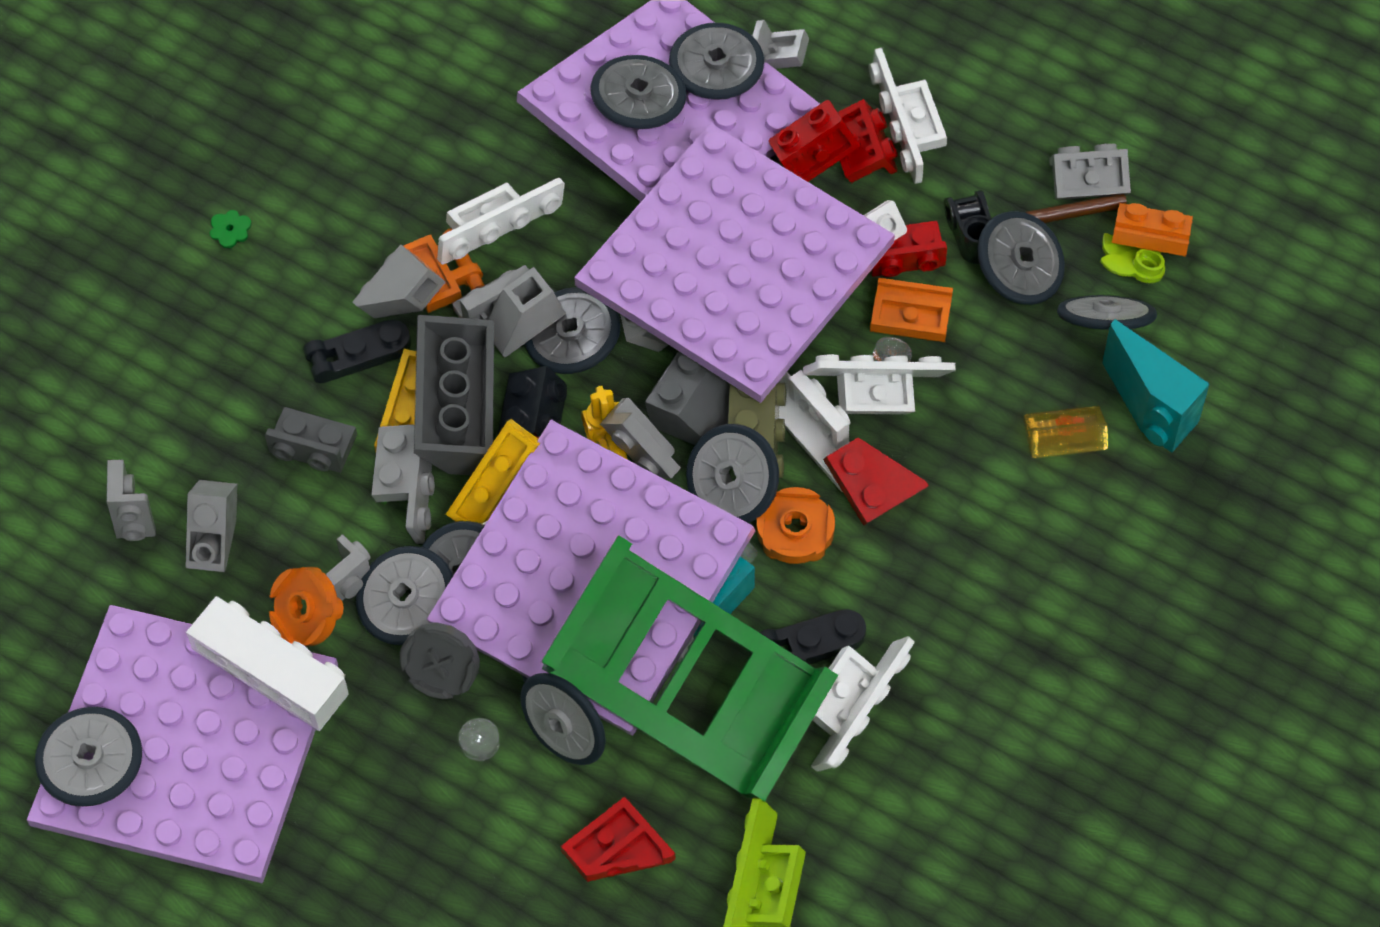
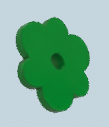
[210,210,252,248]

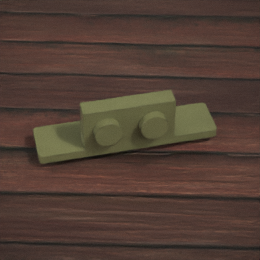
[728,381,787,478]

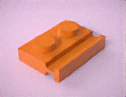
[1112,203,1193,257]
[870,278,953,342]

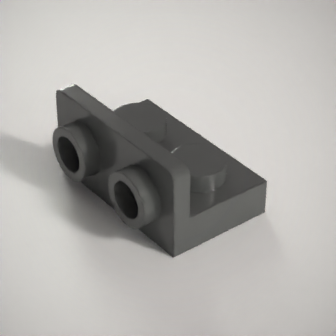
[265,407,357,473]

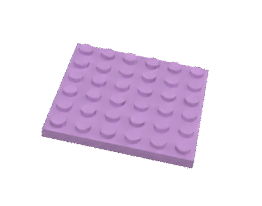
[517,0,820,202]
[574,123,895,403]
[427,420,755,736]
[27,605,338,884]

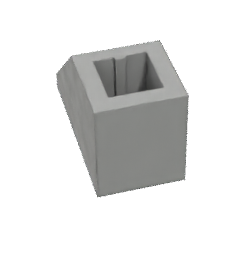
[352,244,446,318]
[488,267,566,358]
[186,480,238,572]

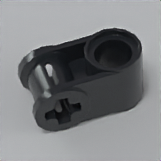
[944,190,992,264]

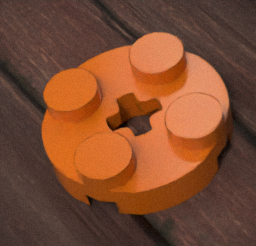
[756,487,835,564]
[269,567,344,646]

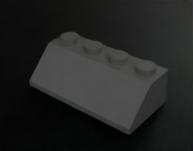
[414,315,494,475]
[645,351,730,445]

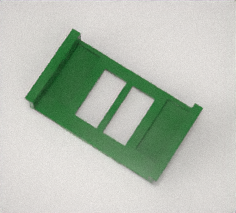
[541,535,838,802]

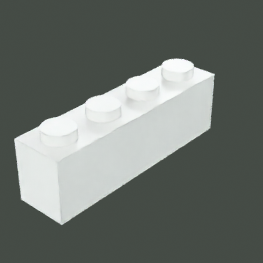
[186,596,349,731]

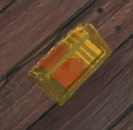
[1024,406,1108,458]

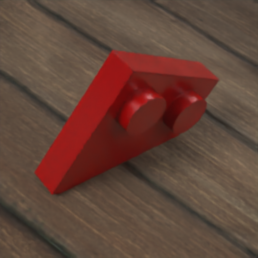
[823,437,929,525]
[561,797,676,882]

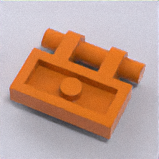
[403,228,485,313]

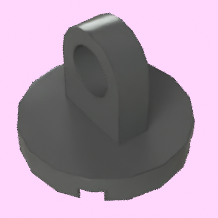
[400,622,480,699]

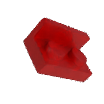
[838,99,898,183]
[768,100,860,182]
[871,221,947,277]

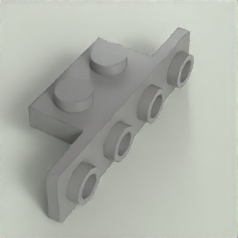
[371,424,435,544]

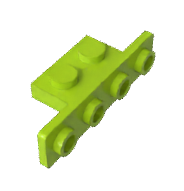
[723,798,806,927]

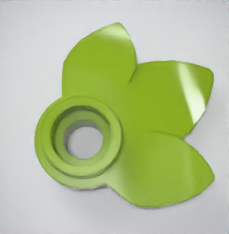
[1100,233,1165,283]

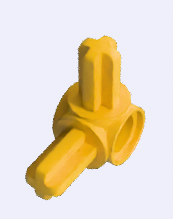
[581,386,628,460]

